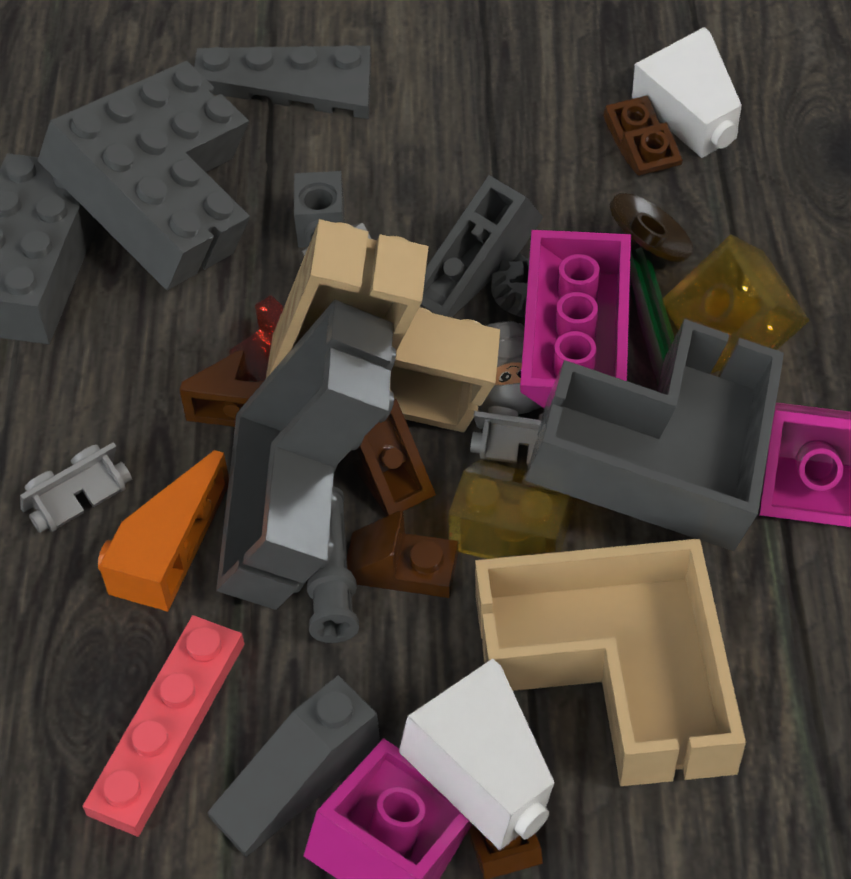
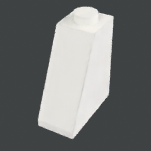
[632,27,742,158]
[399,658,554,850]

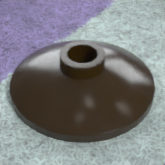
[610,193,693,262]

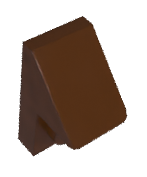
[179,350,264,427]
[352,398,436,516]
[347,511,459,598]

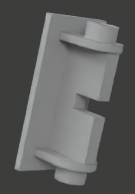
[470,406,543,465]
[20,442,132,533]

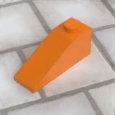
[98,450,229,612]

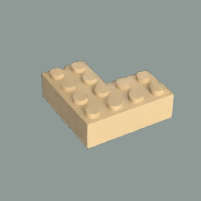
[266,219,500,433]
[475,539,746,787]

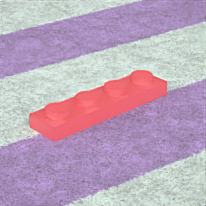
[83,615,245,837]

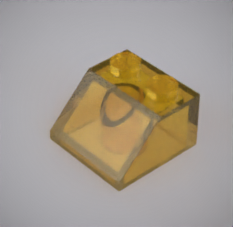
[663,234,810,374]
[448,460,577,559]

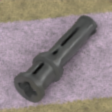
[307,486,359,643]

